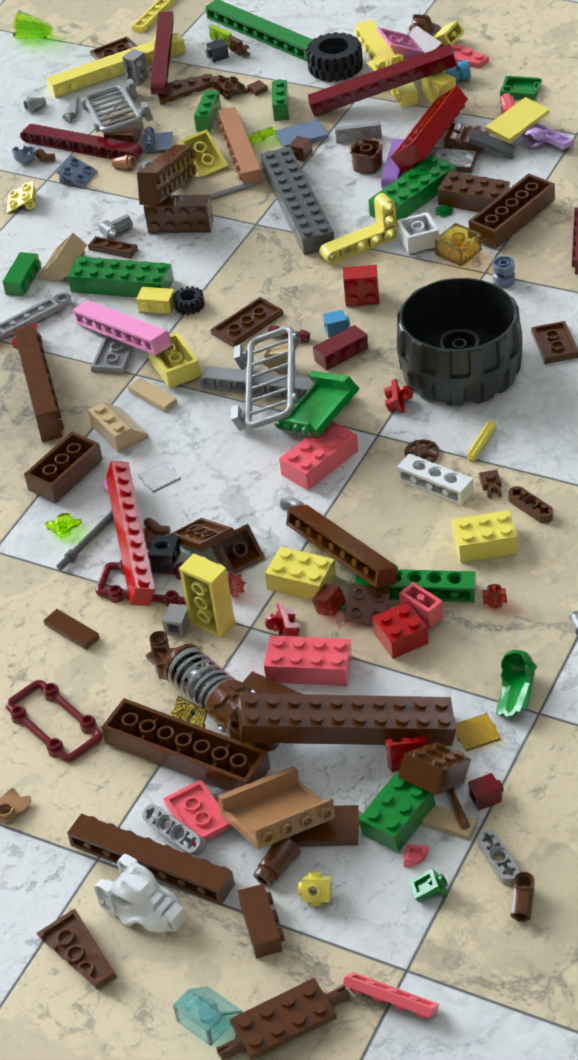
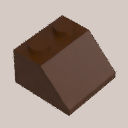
[211,524,265,575]

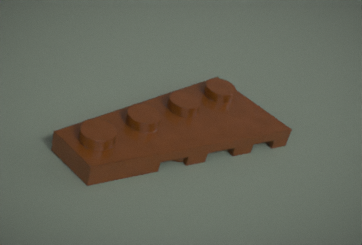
[36,908,117,990]

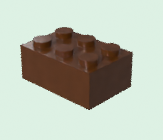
[398,742,471,795]

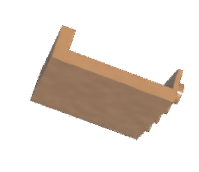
[218,766,335,850]

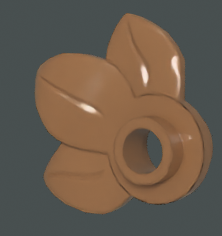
[0,788,31,823]

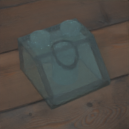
[173,986,243,1046]

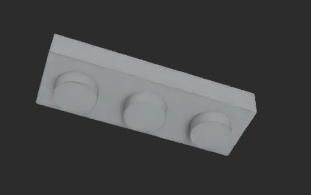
[335,121,382,143]

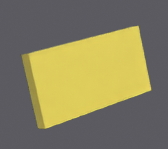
[485,97,550,143]

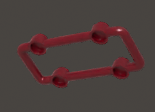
[95,559,186,607]
[5,680,103,762]

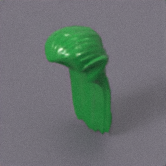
[496,649,537,718]

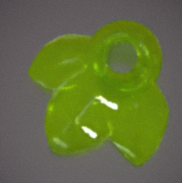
[45,513,82,538]

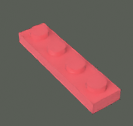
[343,972,440,1019]

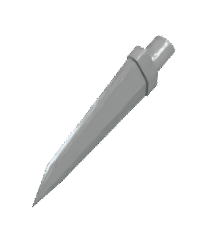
[62,94,79,122]

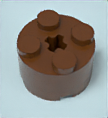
[351,139,383,174]

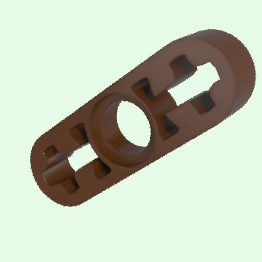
[508,486,553,523]

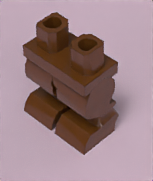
[444,122,489,151]

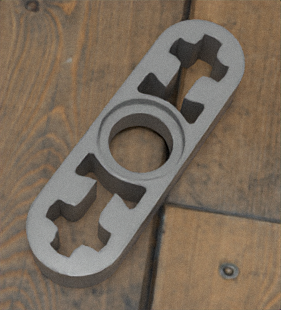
[478,830,520,886]

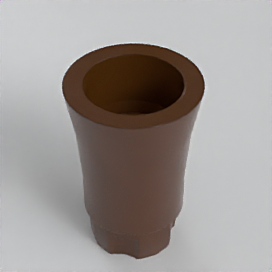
[253,838,301,887]

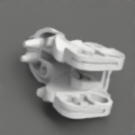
[94,854,186,932]

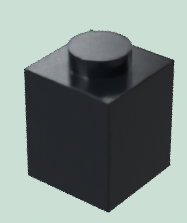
[205,39,229,63]

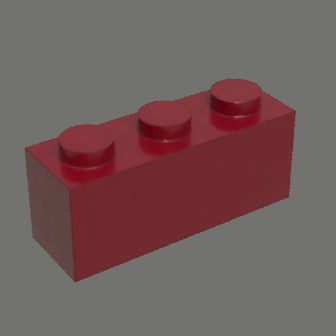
[313,325,368,371]

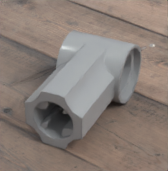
[99,214,133,240]

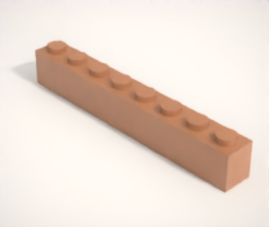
[216,107,262,184]

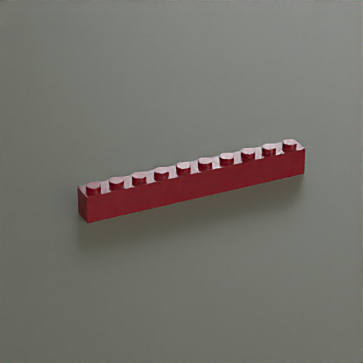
[308,44,458,117]

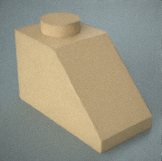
[263,343,300,374]

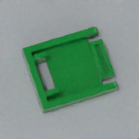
[500,75,542,101]

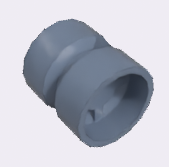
[493,256,515,288]

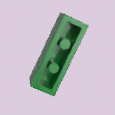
[272,79,289,121]
[194,90,221,132]
[2,252,41,296]

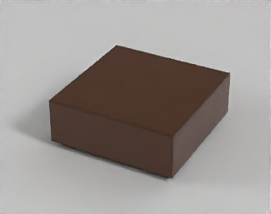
[247,80,268,96]

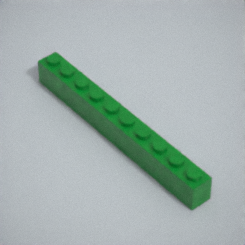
[205,0,313,62]

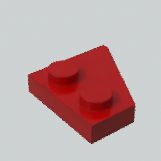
[385,736,429,773]

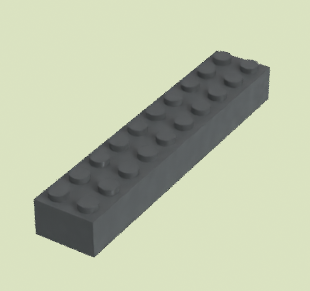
[260,147,334,255]

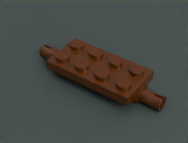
[216,978,351,1060]

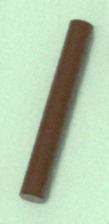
[445,788,470,830]

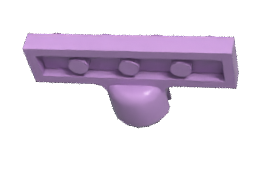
[524,123,574,150]

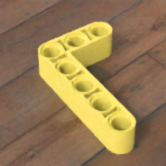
[319,193,397,264]

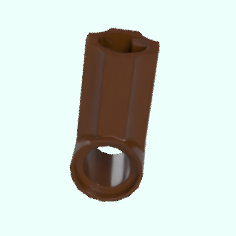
[510,872,535,922]

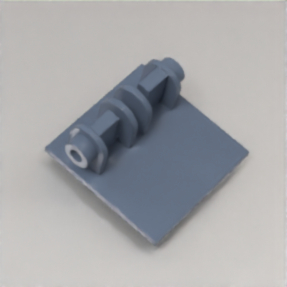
[143,126,173,153]
[57,155,98,188]

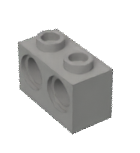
[122,49,149,86]

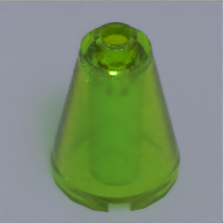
[13,10,53,39]

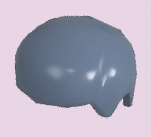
[12,145,36,164]

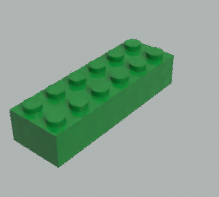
[368,155,457,222]
[67,256,174,298]

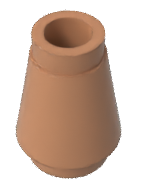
[112,154,136,170]

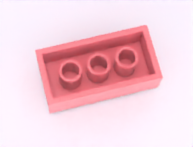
[279,421,358,490]
[264,636,353,686]

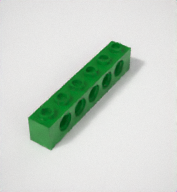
[355,569,476,603]

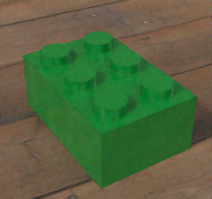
[358,772,436,853]

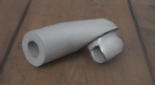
[280,498,304,508]

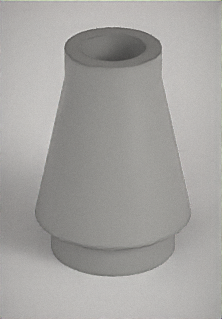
[23,96,46,112]

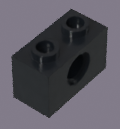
[148,535,181,572]

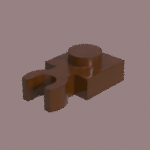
[229,36,250,57]
[479,470,502,499]

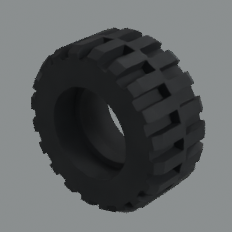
[306,32,363,82]

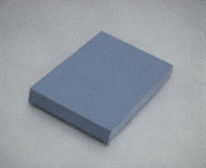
[275,119,328,147]

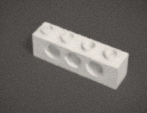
[397,454,474,506]

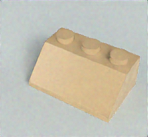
[37,232,87,282]
[87,402,149,453]

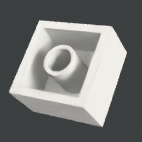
[397,212,440,254]

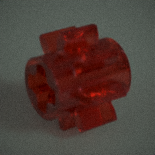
[228,573,246,598]
[482,584,507,609]

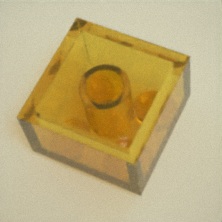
[435,223,482,267]

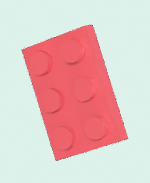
[163,780,233,847]

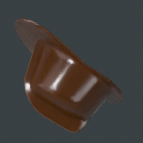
[409,14,442,37]

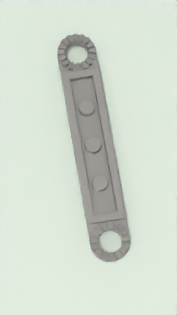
[0,292,71,341]

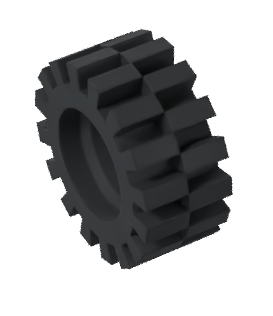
[173,286,205,315]

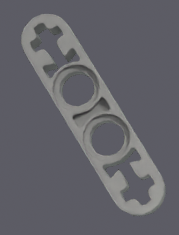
[142,804,206,856]

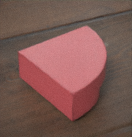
[404,844,429,867]

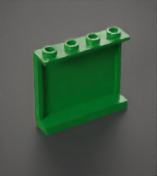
[275,371,360,437]

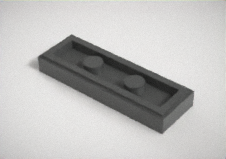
[468,129,516,159]

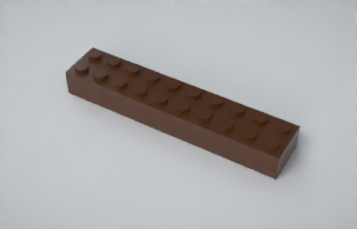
[237,693,456,746]

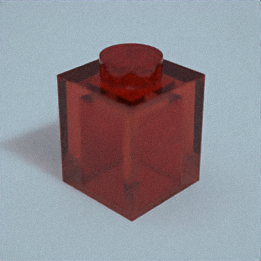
[312,584,346,617]

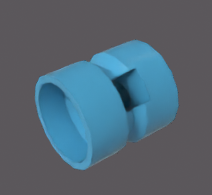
[445,60,471,82]

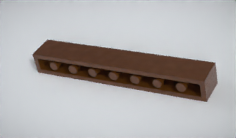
[286,505,398,588]
[67,813,235,905]

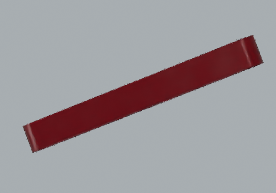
[150,11,174,95]
[20,124,143,160]

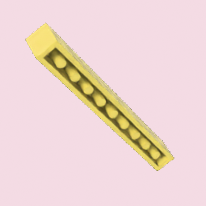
[355,20,419,108]
[46,33,186,98]

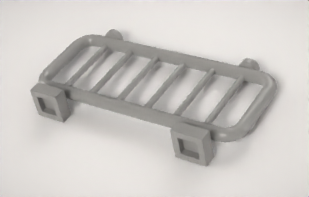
[80,78,153,133]
[231,326,300,431]

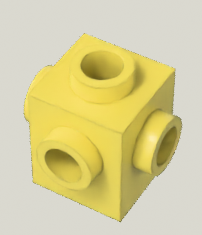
[298,872,332,906]

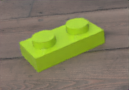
[209,24,232,48]

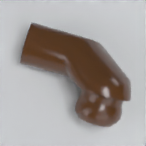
[36,148,56,162]

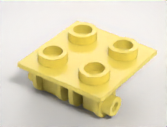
[366,53,404,71]
[7,180,36,213]

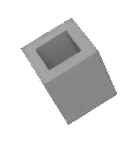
[162,604,190,637]

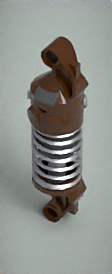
[146,631,279,752]

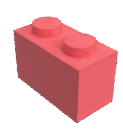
[399,582,444,628]

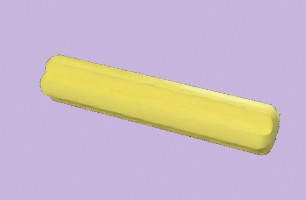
[467,421,496,461]

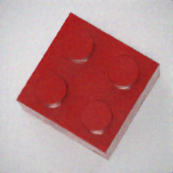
[343,265,380,307]
[372,602,429,659]

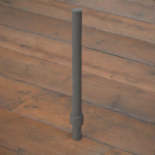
[56,510,114,571]

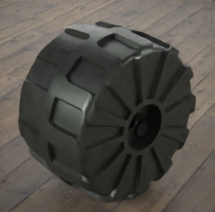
[396,278,523,406]

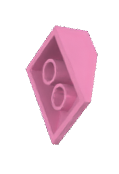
[376,27,424,61]

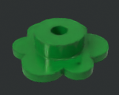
[435,205,453,218]

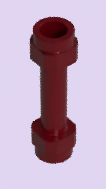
[268,325,310,342]

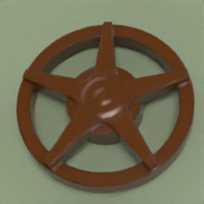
[404,439,439,463]

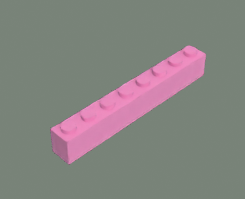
[73,300,172,355]

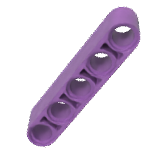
[381,139,404,189]

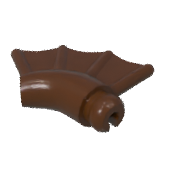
[143,517,171,548]

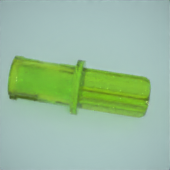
[247,125,276,144]

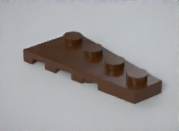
[157,74,214,105]

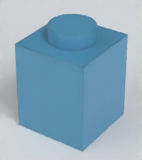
[323,310,350,338]

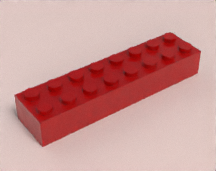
[390,85,468,172]

